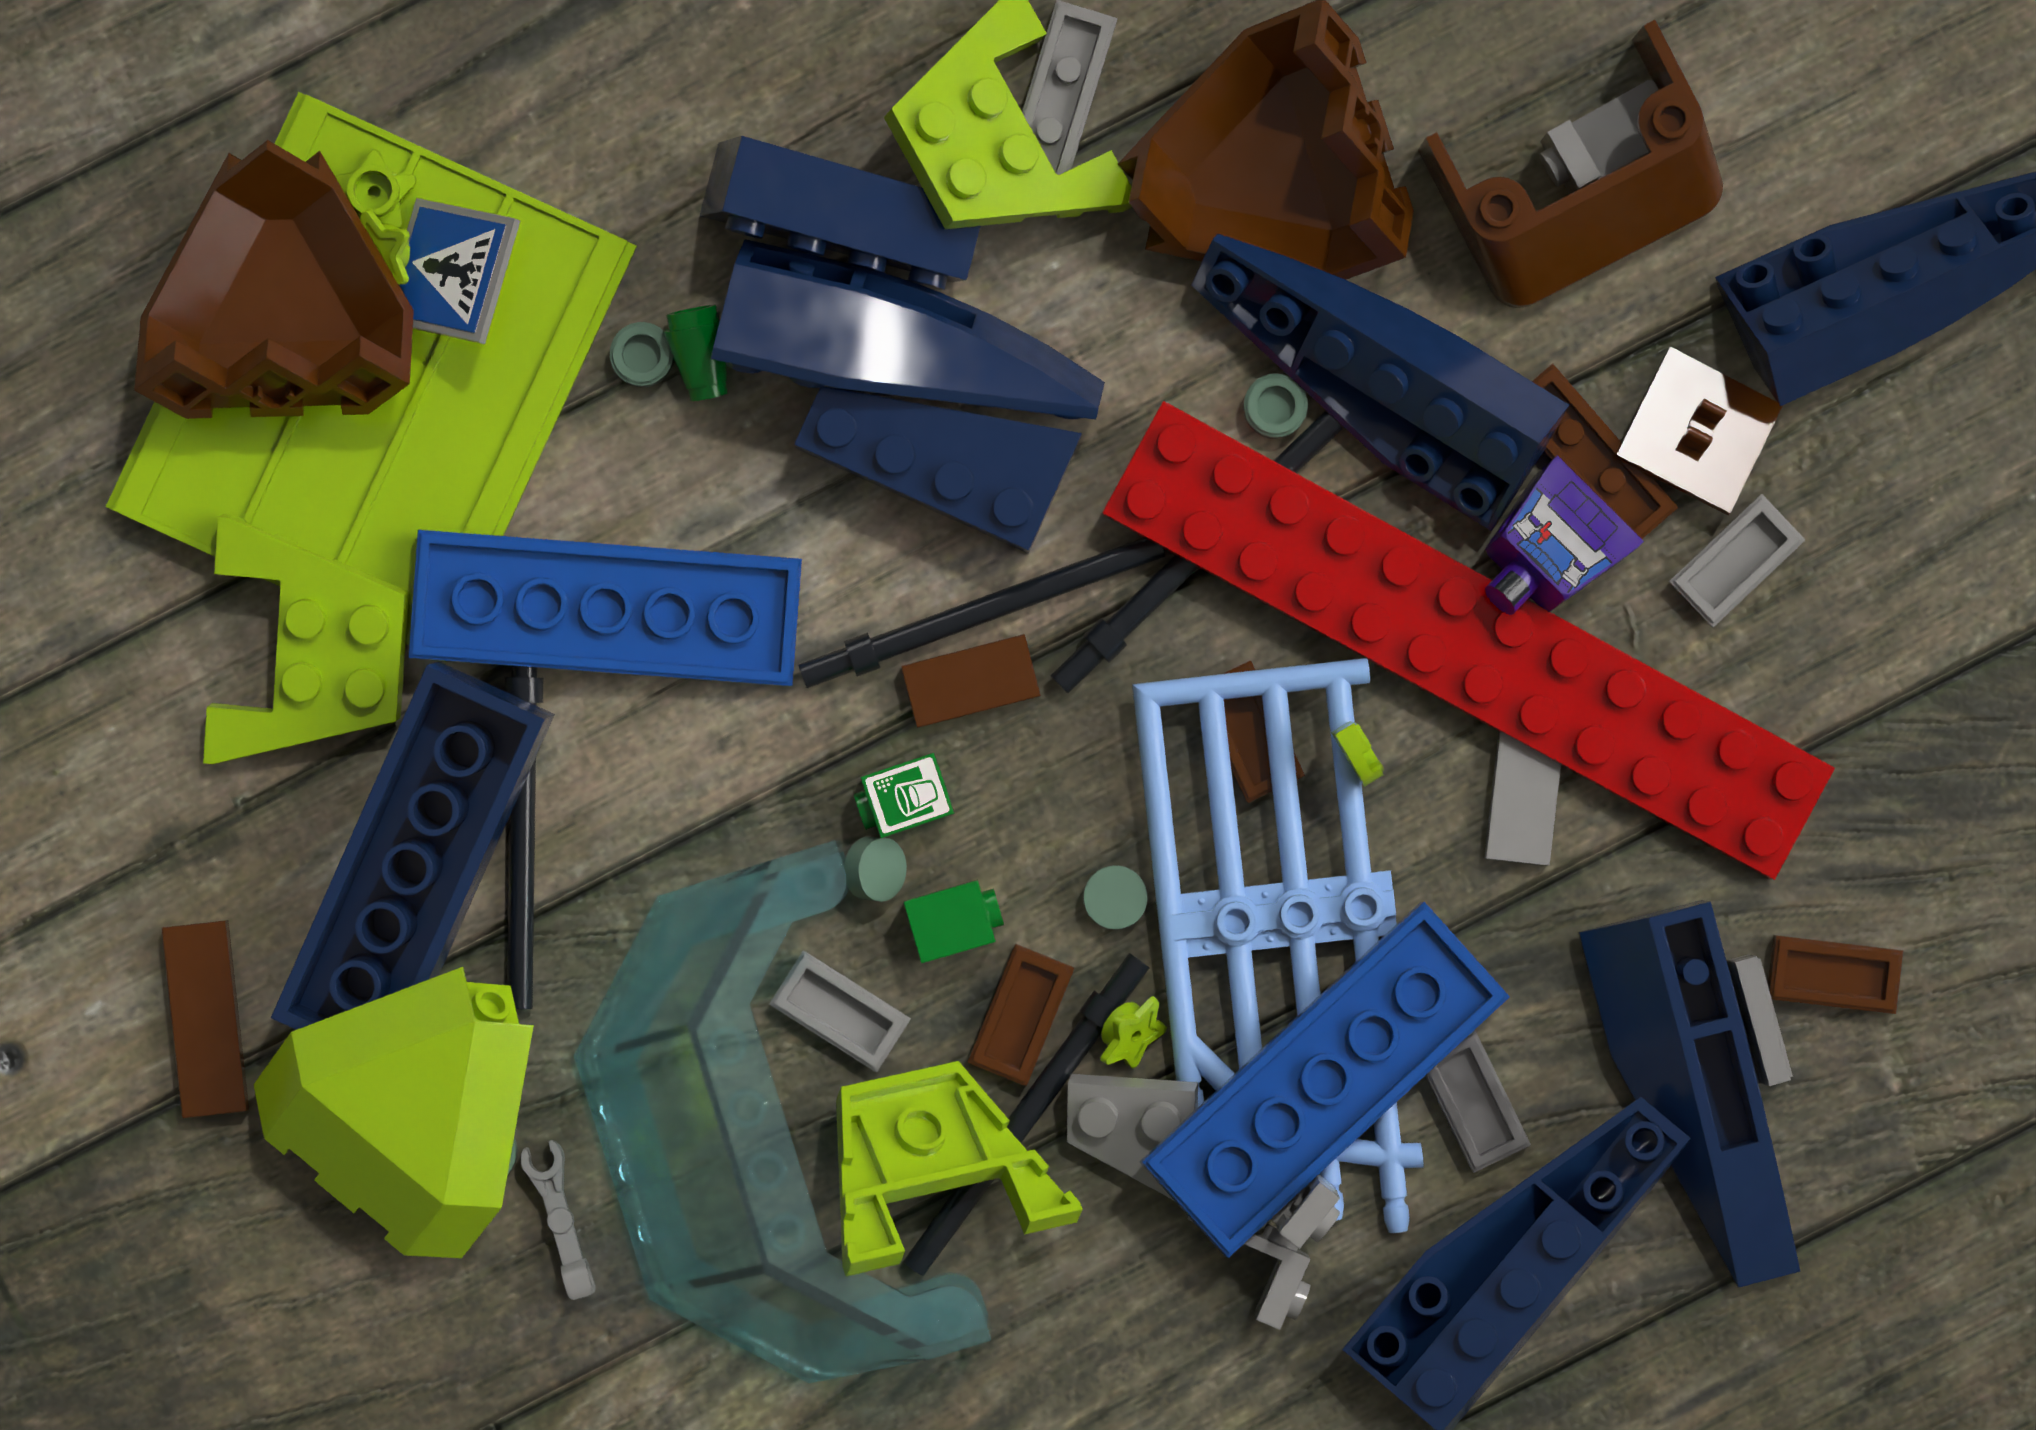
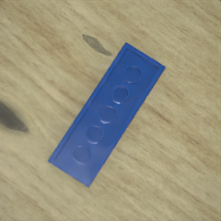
[409,530,802,686]
[1139,902,1510,1258]

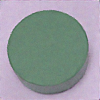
[610,322,675,387]
[1243,374,1308,439]
[844,836,907,902]
[1083,865,1147,929]

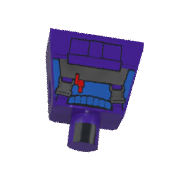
[1485,456,1644,615]

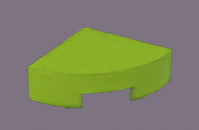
[1331,721,1384,787]

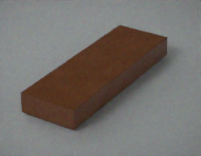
[1532,364,1678,539]
[162,920,249,1118]

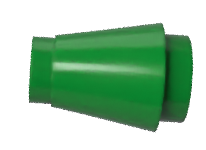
[663,304,728,401]

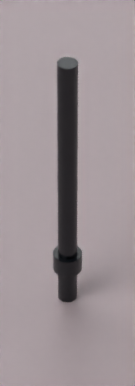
[1050,411,1342,694]
[798,538,1165,688]
[505,666,544,1009]
[903,953,1150,1276]

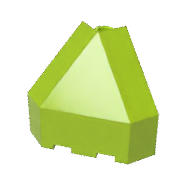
[253,967,534,1259]

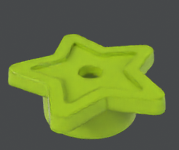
[335,149,416,228]
[360,209,410,284]
[1100,996,1167,1069]

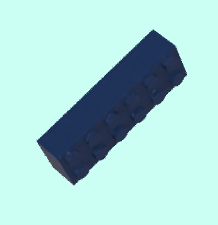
[271,661,555,1030]

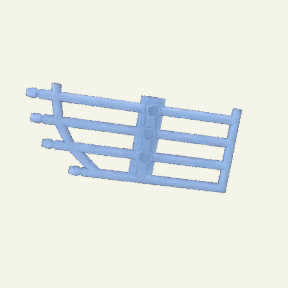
[1132,658,1424,1233]

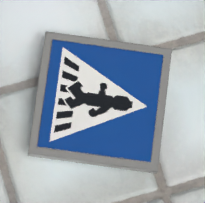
[399,198,520,344]

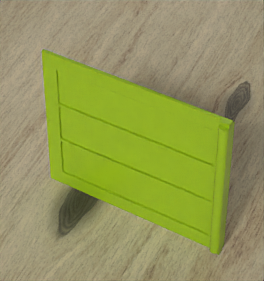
[106,92,637,662]

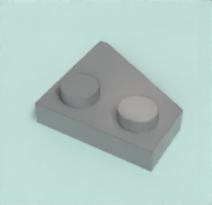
[1067,1074,1198,1200]

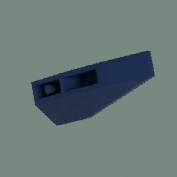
[1715,172,2036,406]
[1191,234,1569,531]
[711,239,1105,420]
[1578,900,1800,1288]
[1342,1097,1691,1430]

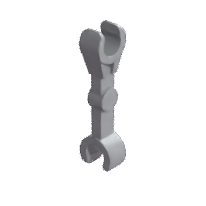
[521,1140,596,1300]

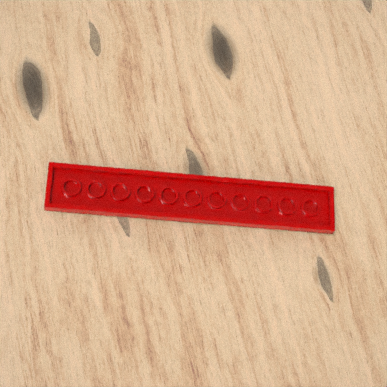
[1101,401,1835,880]

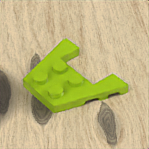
[884,0,1132,229]
[203,514,409,764]
[836,1061,1083,1276]

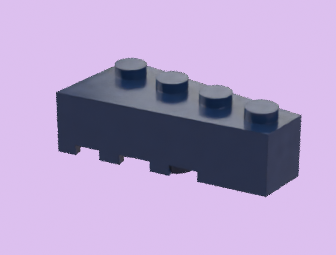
[699,136,981,290]
[794,386,1082,554]

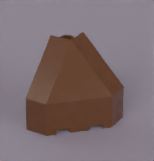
[1118,0,1414,280]
[134,140,414,419]

